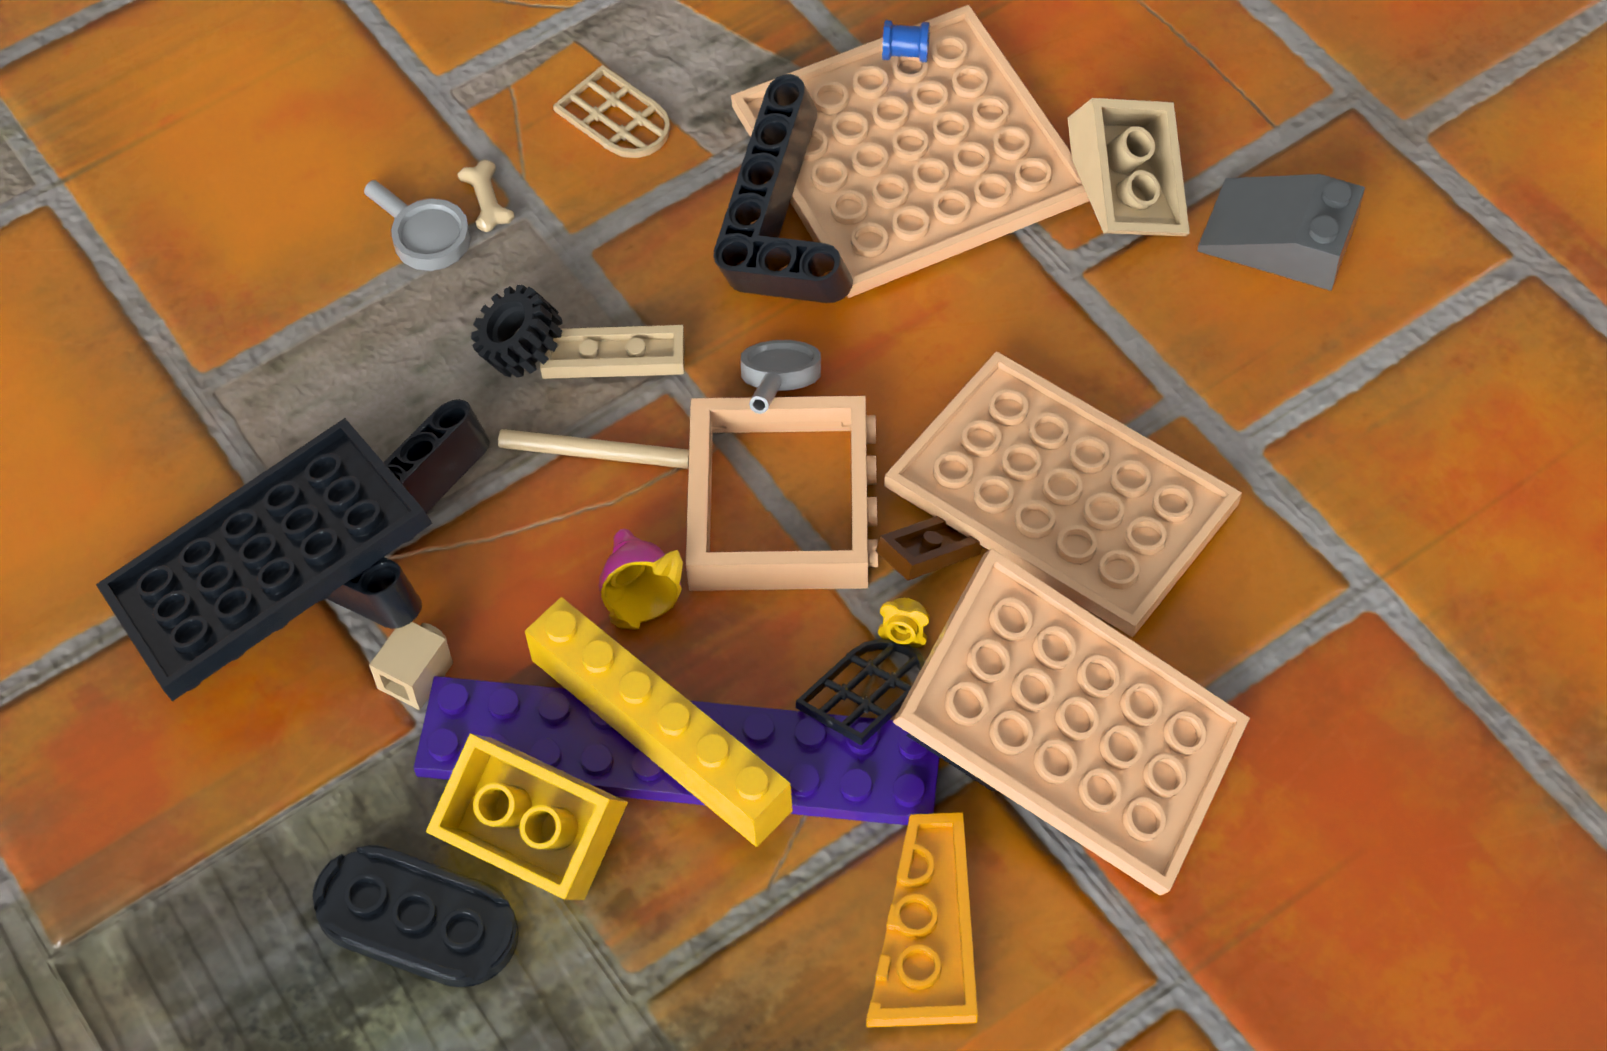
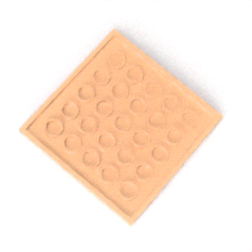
[731,5,1089,298]

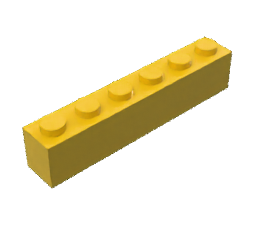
[525,597,793,847]

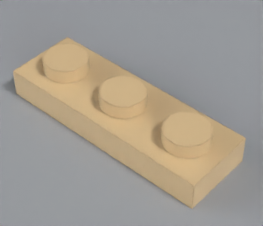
[540,325,685,379]

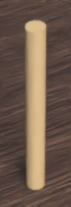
[498,429,689,469]

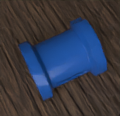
[882,20,930,62]

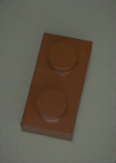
[876,516,983,581]

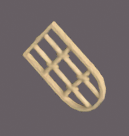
[553,65,670,158]

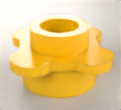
[878,598,930,648]

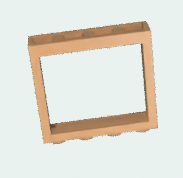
[686,396,878,591]

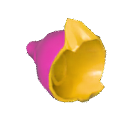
[598,529,683,630]

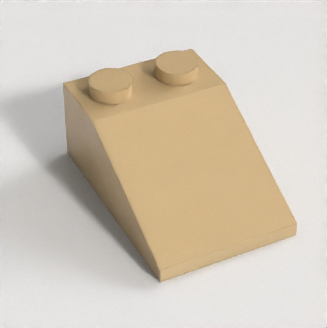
[1067,98,1190,236]

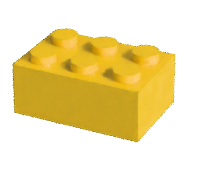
[426,733,628,900]

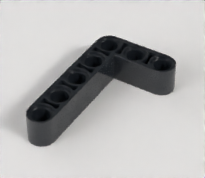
[713,74,853,303]
[326,399,490,629]

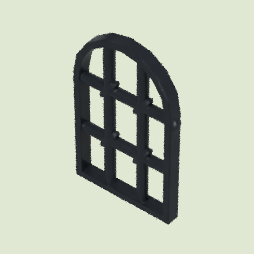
[796,639,925,746]

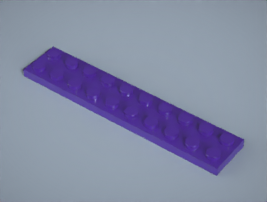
[414,676,940,826]

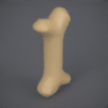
[458,159,514,232]

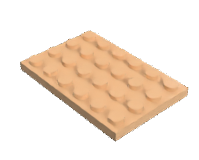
[884,351,1242,637]
[893,548,1250,896]

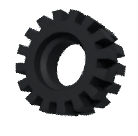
[471,285,563,378]

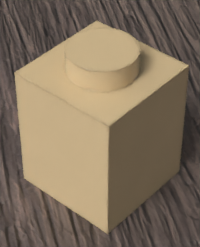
[369,622,453,710]

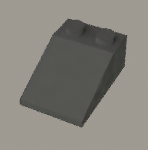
[1197,174,1365,291]

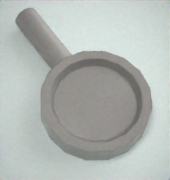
[364,180,471,271]
[741,340,821,414]

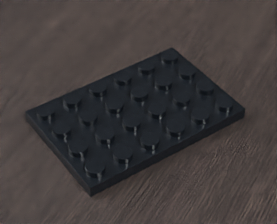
[96,418,432,702]

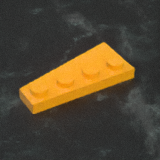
[867,812,978,1027]

